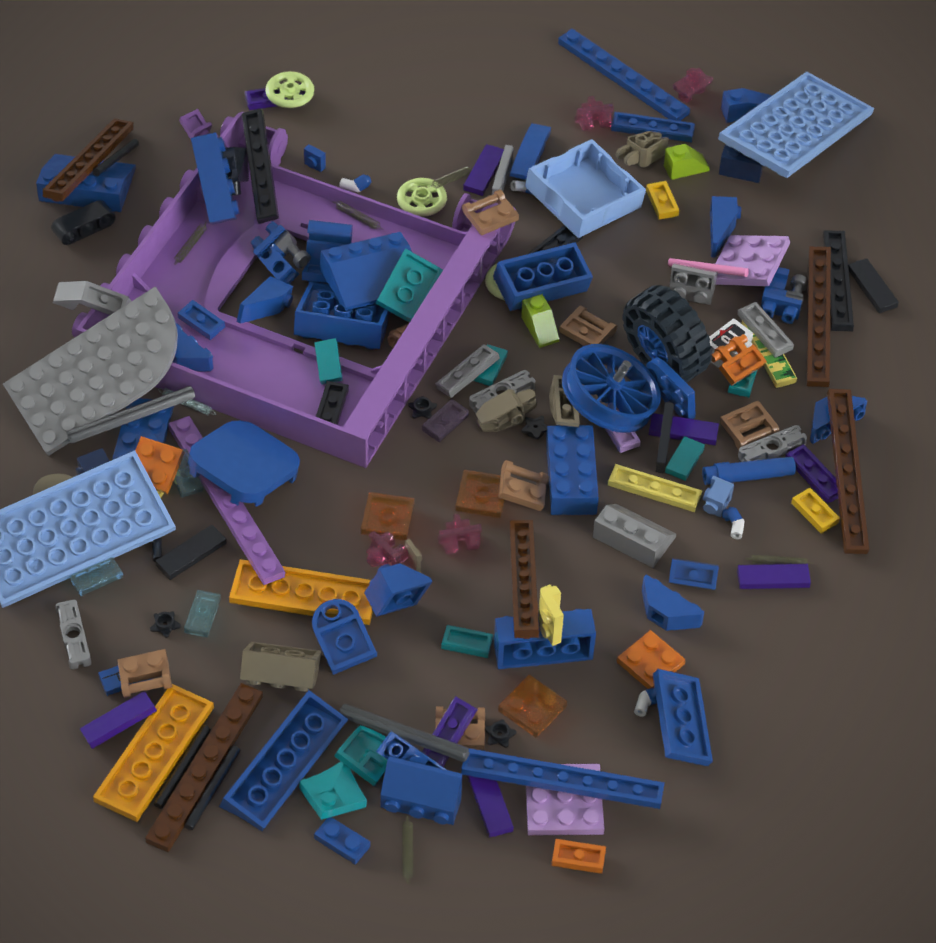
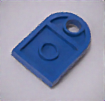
[646,357,696,419]
[312,599,377,675]

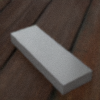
[492,145,513,203]
[737,302,794,358]
[435,344,500,398]

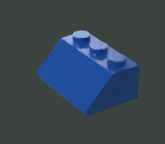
[381,756,462,825]

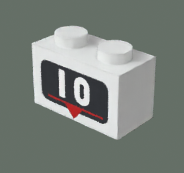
[710,318,753,368]

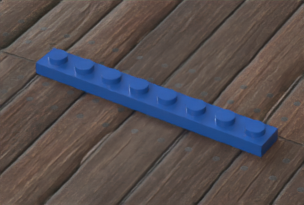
[558,29,690,121]
[461,748,664,809]

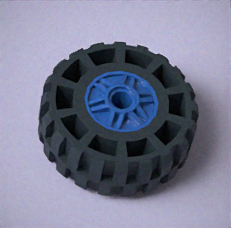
[622,285,712,383]

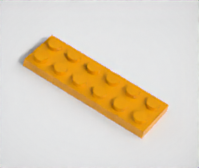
[229,559,373,625]
[93,684,214,822]

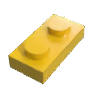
[646,181,679,220]
[791,488,840,534]

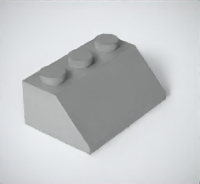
[593,504,677,568]

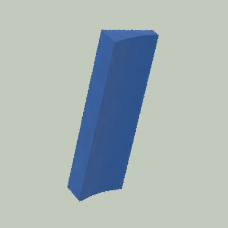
[219,690,348,832]

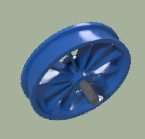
[562,344,661,433]

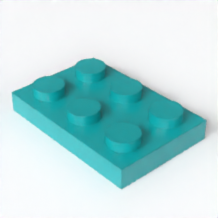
[375,248,443,323]

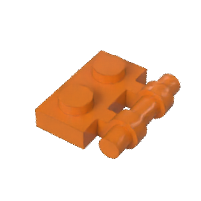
[711,334,767,386]

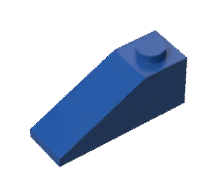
[721,88,773,123]
[710,196,741,257]
[237,276,293,324]

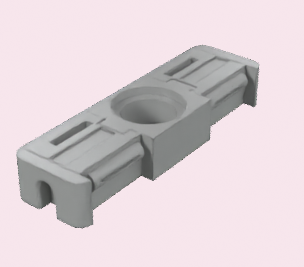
[469,370,536,413]
[738,425,807,462]
[56,600,91,669]

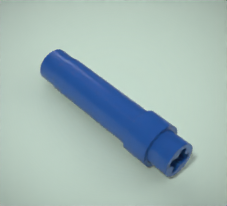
[702,457,796,485]

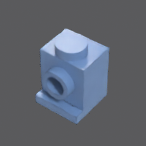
[703,476,734,517]

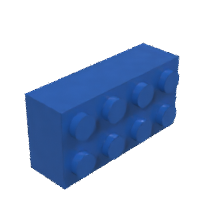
[191,132,240,225]
[493,242,593,311]
[546,425,599,515]
[494,609,596,669]

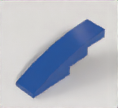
[510,123,551,180]

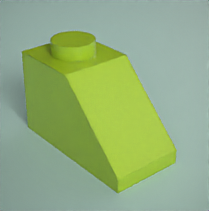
[664,144,710,180]
[521,294,559,348]

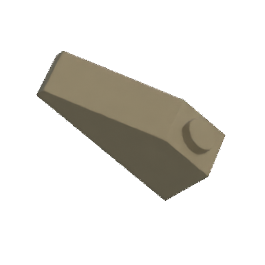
[549,375,580,427]

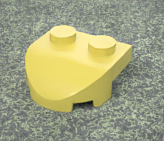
[539,584,564,646]

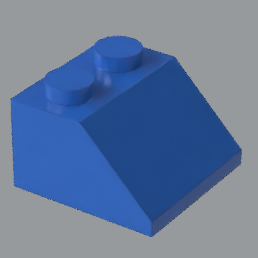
[364,563,433,617]

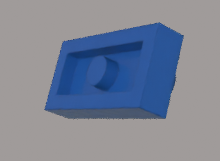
[177,300,225,340]
[669,558,719,590]
[314,817,370,865]

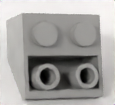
[669,263,717,305]

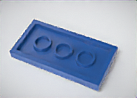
[112,398,174,460]
[653,669,713,766]

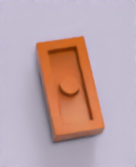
[552,839,606,874]

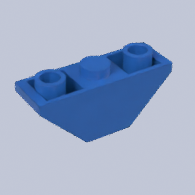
[173,323,214,371]
[810,396,867,444]
[642,574,704,631]
[376,731,447,770]

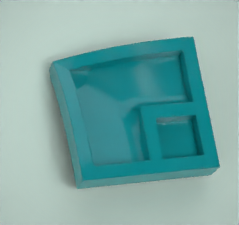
[334,725,387,786]
[299,761,367,820]

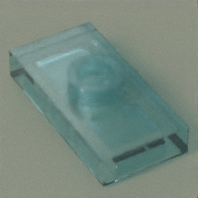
[174,449,204,498]
[70,557,123,596]
[184,590,221,637]

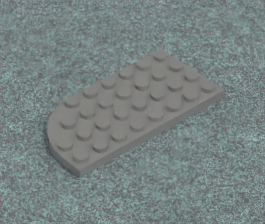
[3,287,178,456]

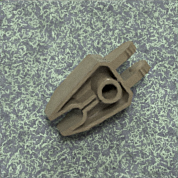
[615,131,669,167]
[476,389,537,432]

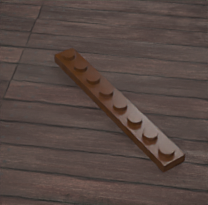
[42,118,134,202]
[807,246,831,387]
[827,389,869,554]
[510,520,539,639]
[145,683,263,853]

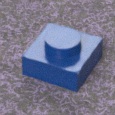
[304,144,326,172]

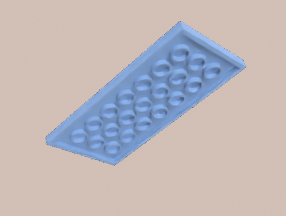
[718,72,874,178]
[0,450,176,608]

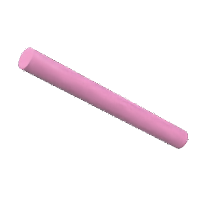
[668,258,749,277]

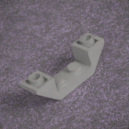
[53,281,132,315]

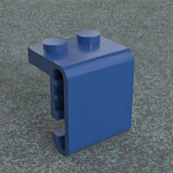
[302,220,353,283]

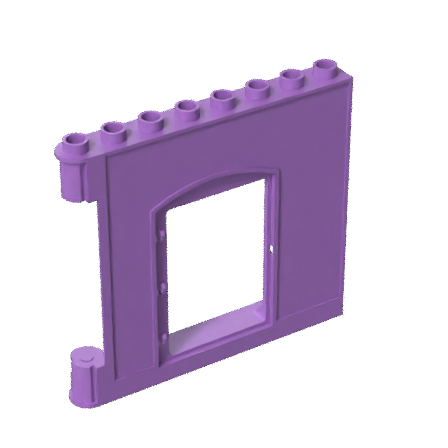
[72,112,516,468]

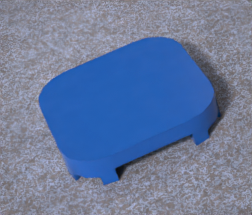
[188,420,300,507]

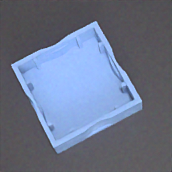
[525,139,646,238]

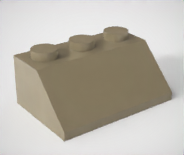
[240,642,322,691]

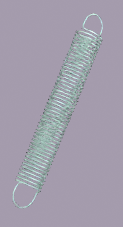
[158,388,216,415]

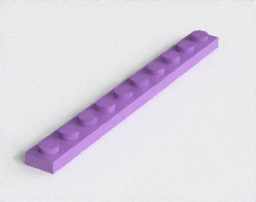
[168,416,285,585]

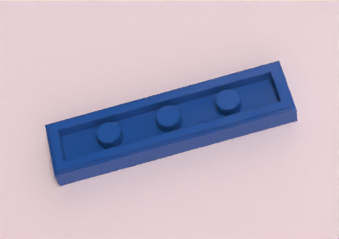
[611,112,695,143]

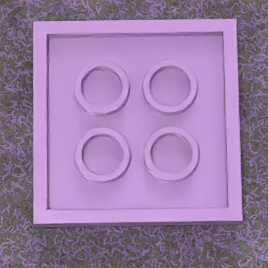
[715,235,790,286]
[526,764,604,835]

